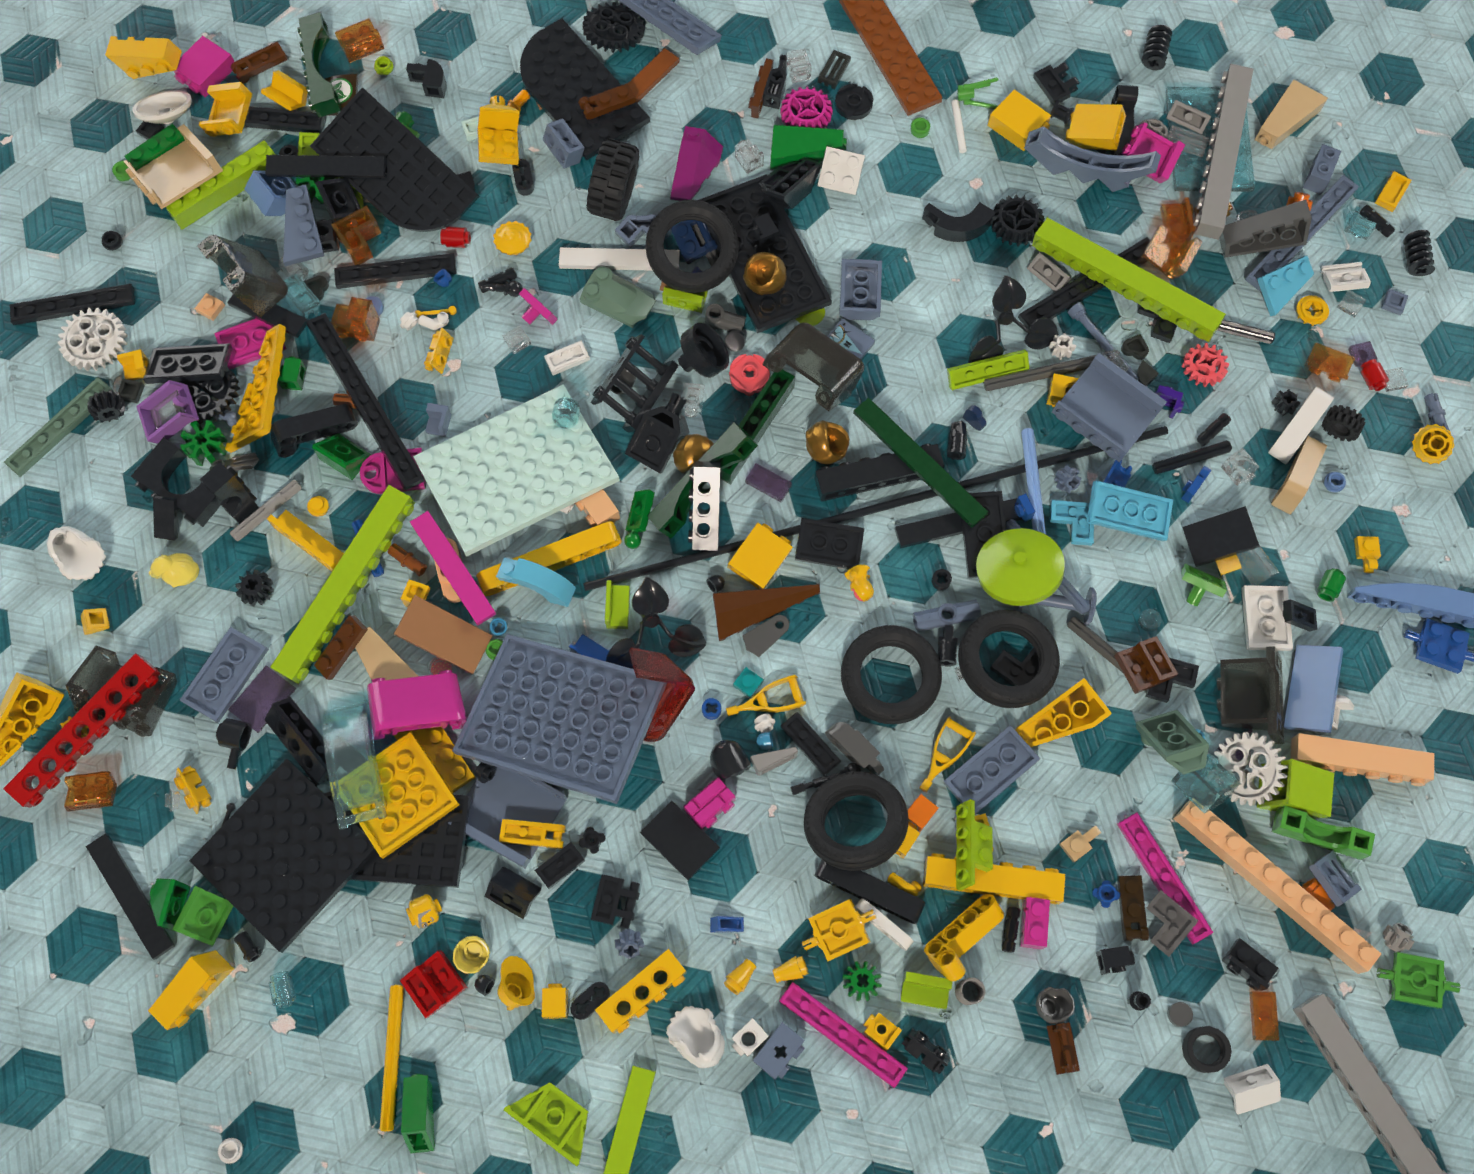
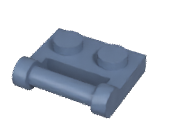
[1309,850,1362,907]

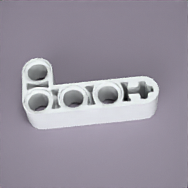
[1268,386,1335,464]

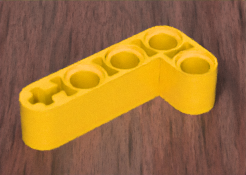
[924,894,1004,981]

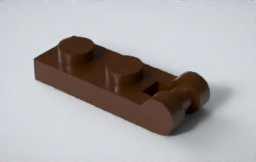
[231,41,288,84]
[578,83,636,120]

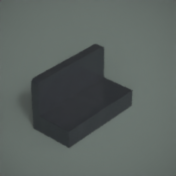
[484,867,541,919]

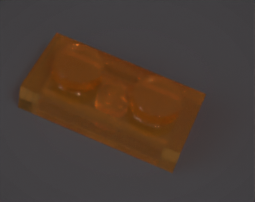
[1249,991,1279,1041]

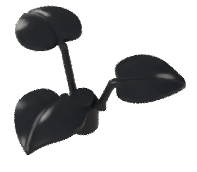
[968,275,1059,363]
[606,577,706,669]

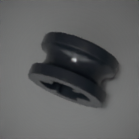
[932,569,952,590]

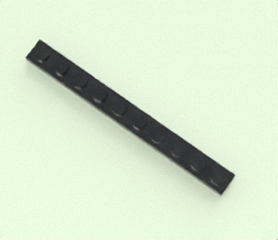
[306,313,424,490]

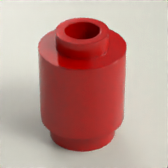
[440,227,471,248]
[1360,359,1389,391]

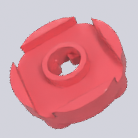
[729,354,770,396]

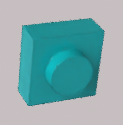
[733,667,764,698]

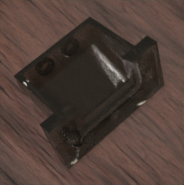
[1217,646,1284,744]

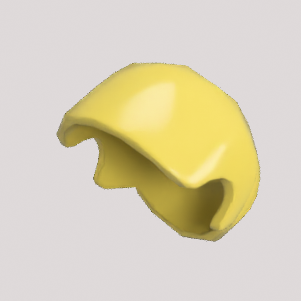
[453,936,490,974]

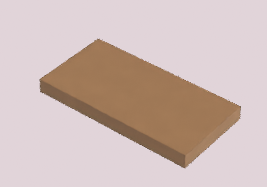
[394,595,493,675]

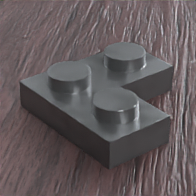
[1146,890,1198,957]

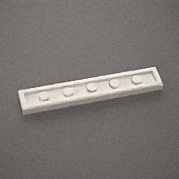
[559,247,680,271]

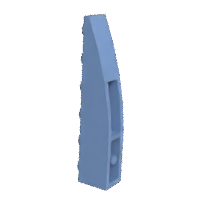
[1347,583,1474,628]

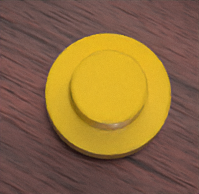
[307,496,329,517]

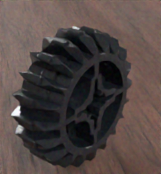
[991,194,1045,247]

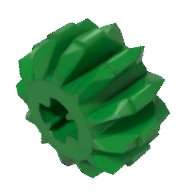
[842,961,882,1002]

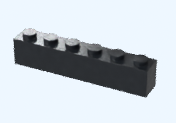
[815,444,944,502]

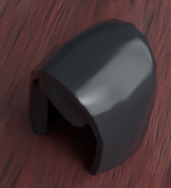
[710,740,751,783]

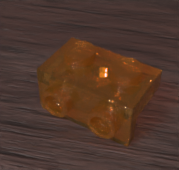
[1304,343,1355,383]
[64,771,117,812]

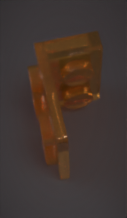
[335,19,384,63]
[1143,225,1203,280]

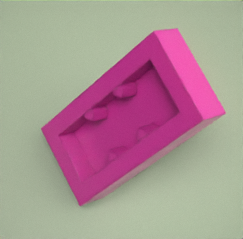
[519,288,558,325]

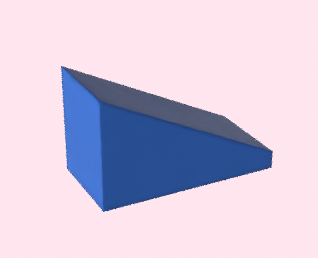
[710,916,744,933]

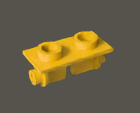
[424,328,454,374]
[174,766,212,814]

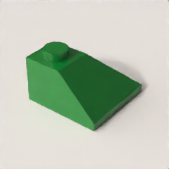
[150,878,191,932]

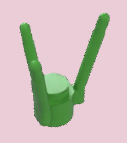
[957,77,999,109]

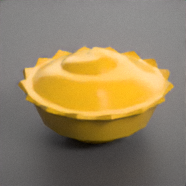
[493,221,532,255]
[1412,424,1455,465]

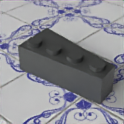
[1219,199,1312,258]

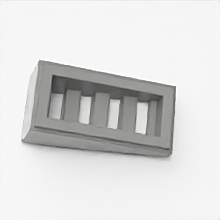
[750,747,798,776]

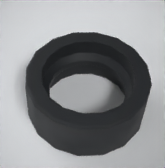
[1182,1026,1232,1073]

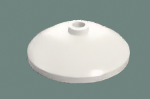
[132,90,192,124]

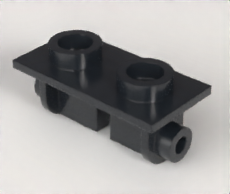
[901,1028,950,1074]

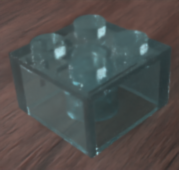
[1171,753,1241,814]

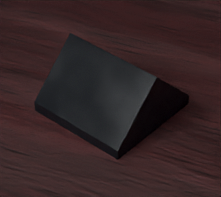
[315,178,364,227]

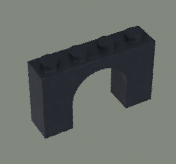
[131,437,222,527]

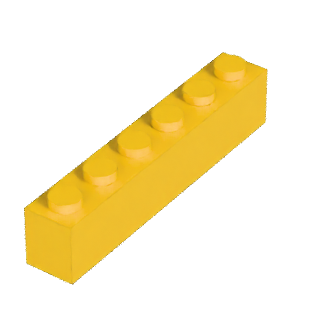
[923,853,1065,905]

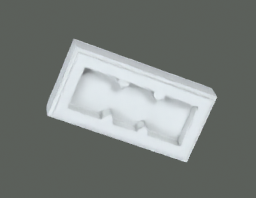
[544,340,590,375]

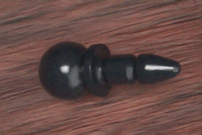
[484,281,523,297]

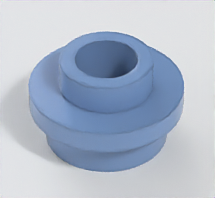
[1324,472,1346,493]

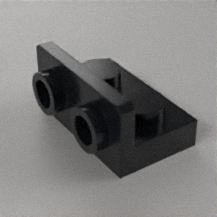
[1222,938,1279,991]

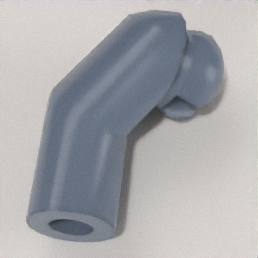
[210,410,238,426]

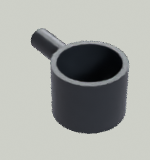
[216,718,252,769]

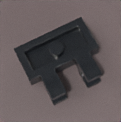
[1033,63,1080,106]

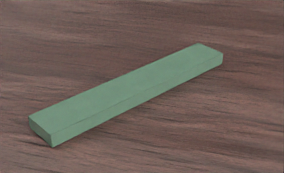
[4,377,114,477]

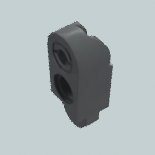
[825,722,884,776]

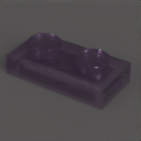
[745,463,792,503]

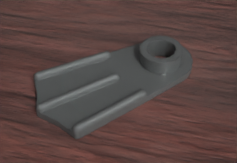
[210,452,259,471]
[743,615,789,657]

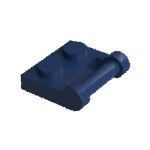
[671,220,718,264]

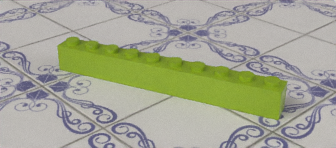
[1032,217,1226,342]
[270,485,415,685]

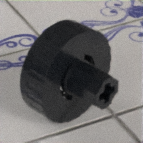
[678,322,729,378]

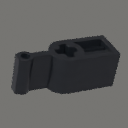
[763,55,787,109]

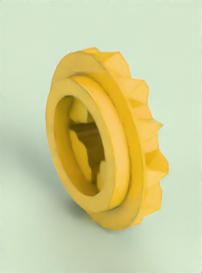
[1295,295,1329,326]

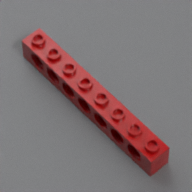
[3,653,161,808]

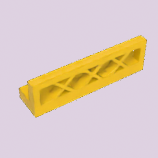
[267,509,344,572]

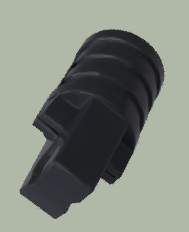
[947,421,967,460]
[938,625,958,667]

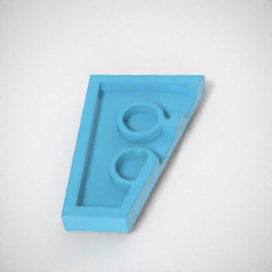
[1257,255,1314,316]

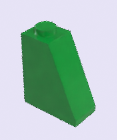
[401,1074,435,1153]

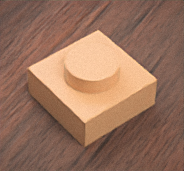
[194,293,225,321]

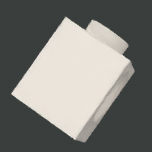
[732,1018,769,1057]

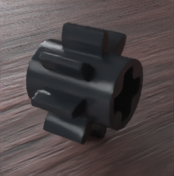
[1271,389,1300,416]

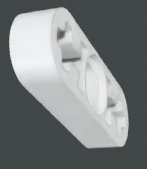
[855,898,914,951]

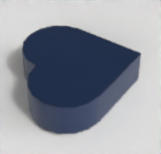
[962,405,987,431]

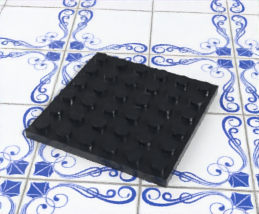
[189,758,376,953]

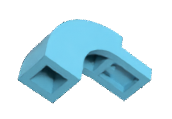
[496,557,576,607]

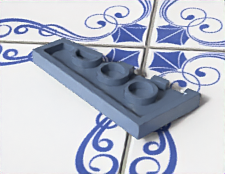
[283,185,325,267]

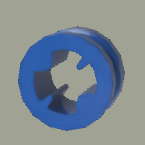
[702,698,722,720]

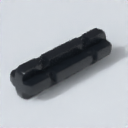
[1359,205,1395,238]
[478,268,517,293]
[1197,413,1231,446]
[1002,907,1021,953]

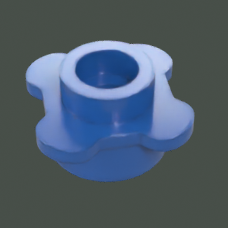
[1092,880,1120,908]

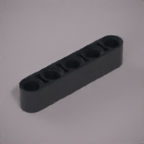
[814,859,926,924]

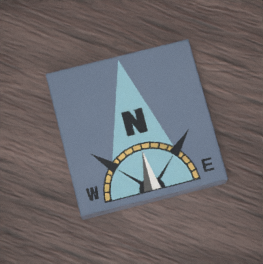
[818,318,875,372]

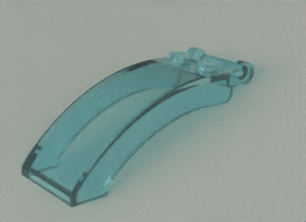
[323,699,386,830]

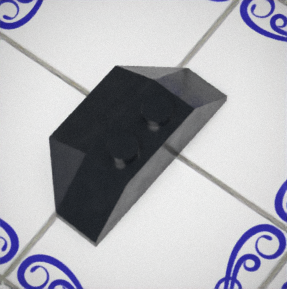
[758,157,822,209]

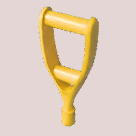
[726,675,806,716]
[919,716,976,793]

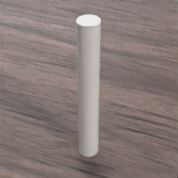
[951,100,967,153]

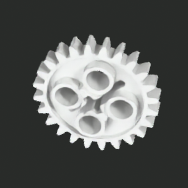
[57,308,128,371]
[1211,732,1288,806]

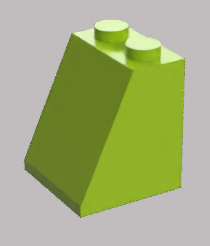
[1257,759,1334,819]

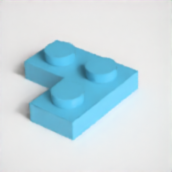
[1050,500,1094,546]

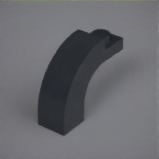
[922,202,996,242]

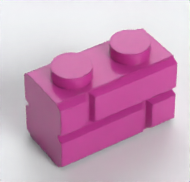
[684,777,736,829]
[1020,897,1050,950]

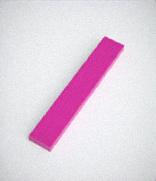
[410,511,496,626]
[1117,812,1214,945]
[779,982,908,1088]

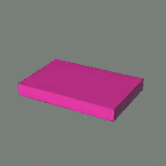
[214,318,286,369]

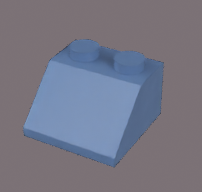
[244,170,297,216]

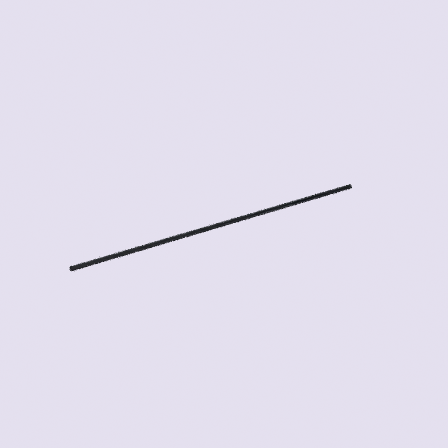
[583,426,1168,591]

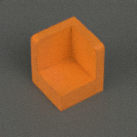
[908,794,939,832]

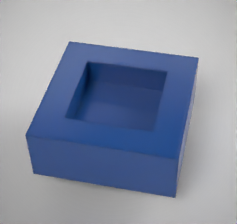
[1014,494,1036,523]

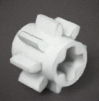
[1049,333,1076,360]

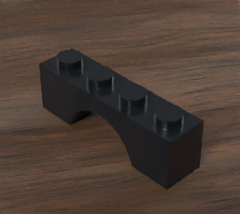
[199,462,259,524]

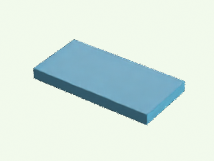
[1086,480,1173,541]

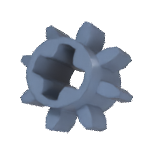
[1054,465,1081,493]
[614,929,644,959]

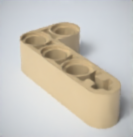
[1271,436,1327,515]

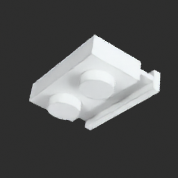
[1320,262,1371,292]

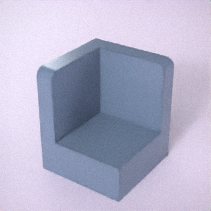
[425,403,452,437]

